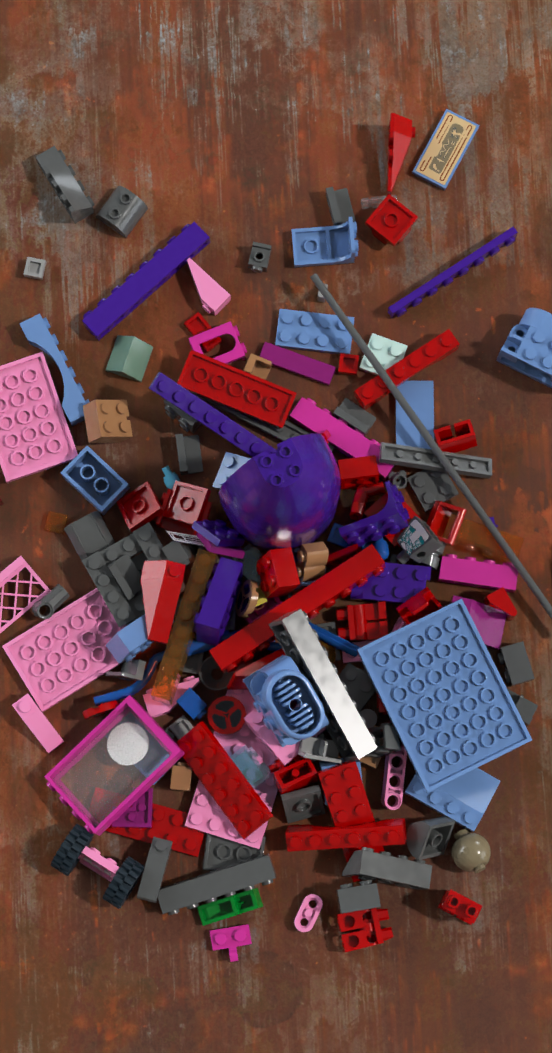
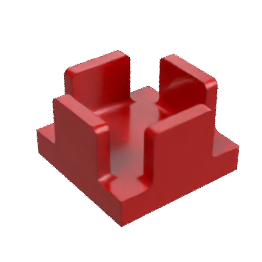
[365,194,418,247]
[396,587,443,625]

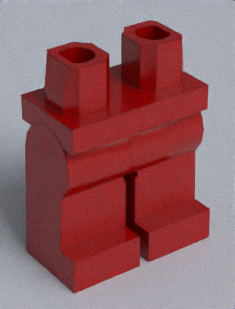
[336,601,388,642]
[437,889,483,925]
[336,908,393,952]

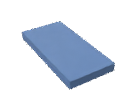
[395,381,434,450]

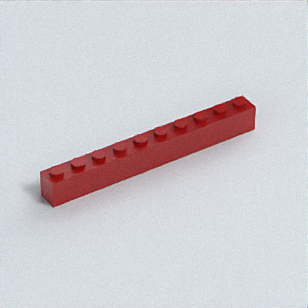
[209,544,386,674]

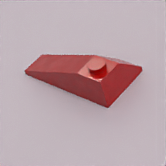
[387,113,415,195]
[140,560,186,645]

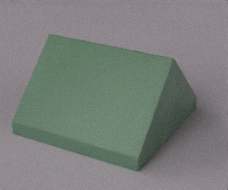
[105,335,153,382]

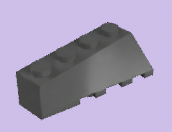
[35,146,95,224]
[342,847,432,890]

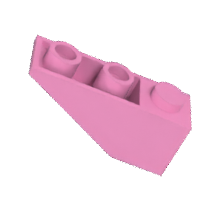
[143,676,200,718]

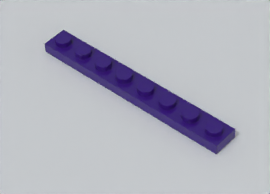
[388,226,518,318]
[149,372,277,457]

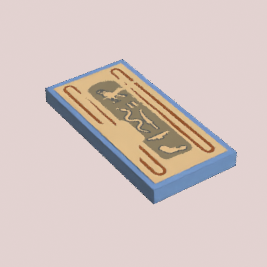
[412,109,480,190]

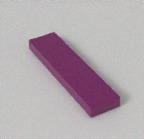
[259,342,336,386]

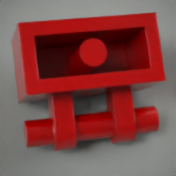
[268,755,318,794]

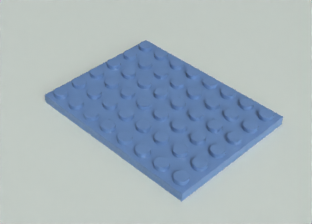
[357,599,532,793]

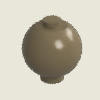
[451,828,491,873]

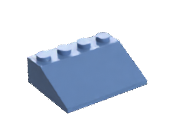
[404,768,501,832]

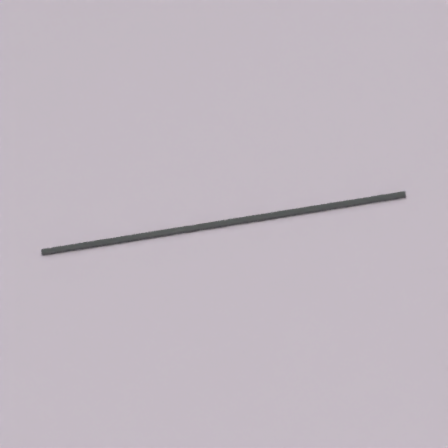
[310,273,552,619]

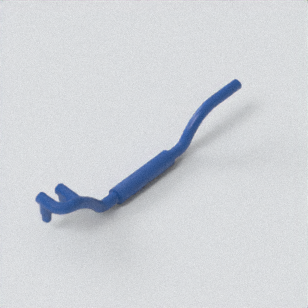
[93,629,281,706]

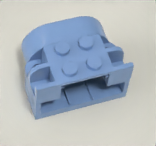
[496,308,552,388]
[243,655,329,747]

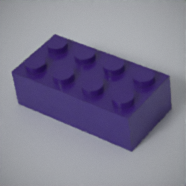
[194,557,243,646]

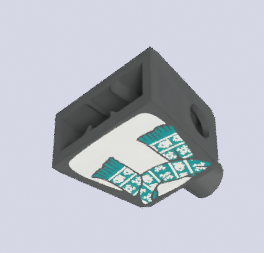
[396,516,443,564]

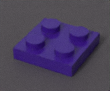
[192,519,245,547]

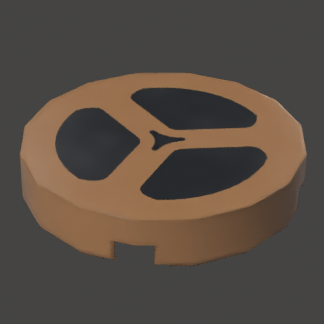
[235,579,259,618]

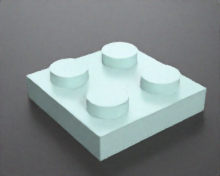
[359,333,408,376]

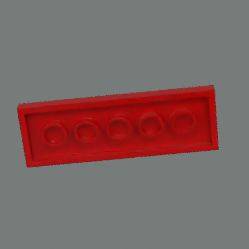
[177,350,297,429]
[176,721,273,839]
[317,760,384,882]
[85,787,205,857]

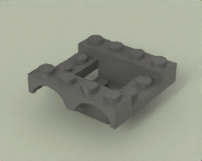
[82,523,188,629]

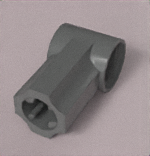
[32,584,70,619]

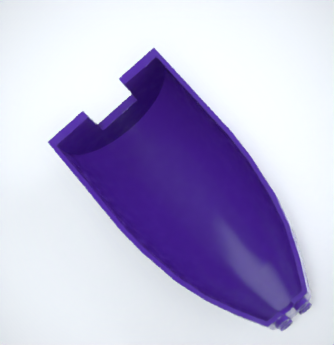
[219,433,341,551]

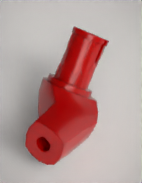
[349,481,386,521]

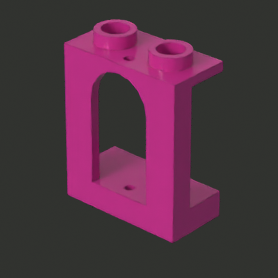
[189,321,247,364]

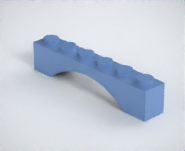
[20,314,90,426]

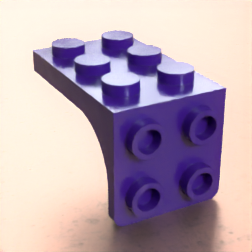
[338,480,410,547]

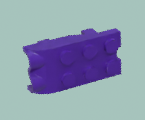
[350,562,431,604]

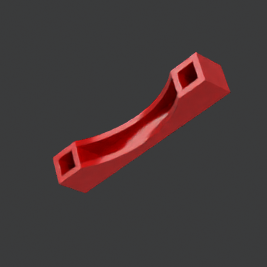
[354,329,460,410]
[285,818,407,852]

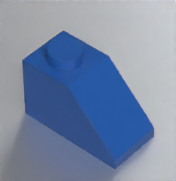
[176,688,208,720]

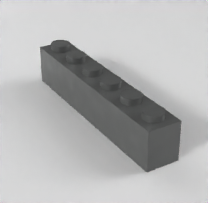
[158,853,276,915]

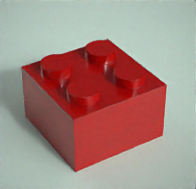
[256,547,300,598]

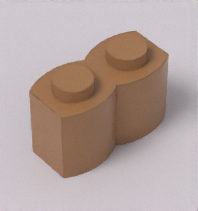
[296,542,329,583]

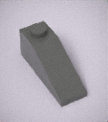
[137,837,173,903]

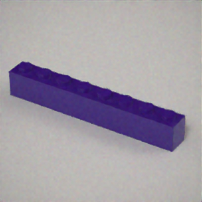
[82,222,210,341]

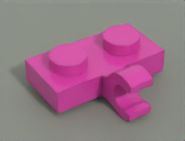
[210,924,252,962]

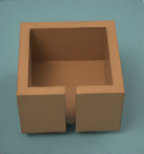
[83,400,133,443]

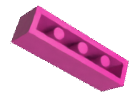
[438,554,518,593]

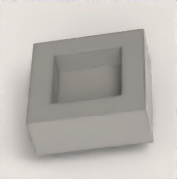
[23,257,47,280]

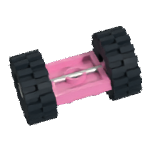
[50,824,145,909]

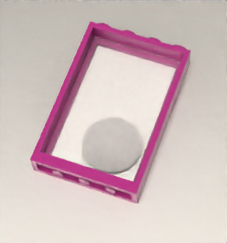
[44,695,185,836]

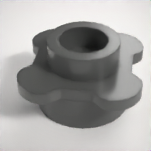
[388,470,407,489]

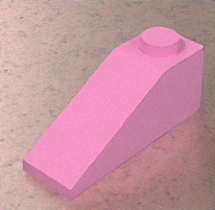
[187,257,231,316]
[12,693,64,753]

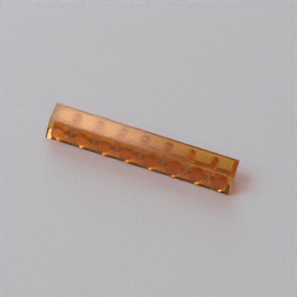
[151,549,219,705]

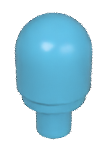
[162,466,181,489]

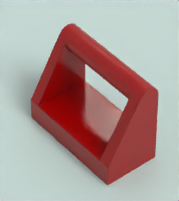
[427,500,467,546]
[483,587,517,621]

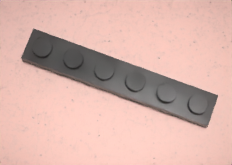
[379,442,492,479]

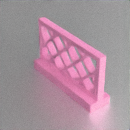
[0,556,51,633]

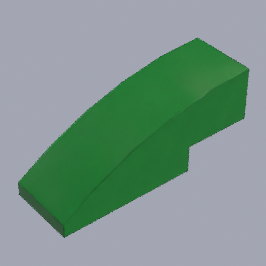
[197,888,264,926]

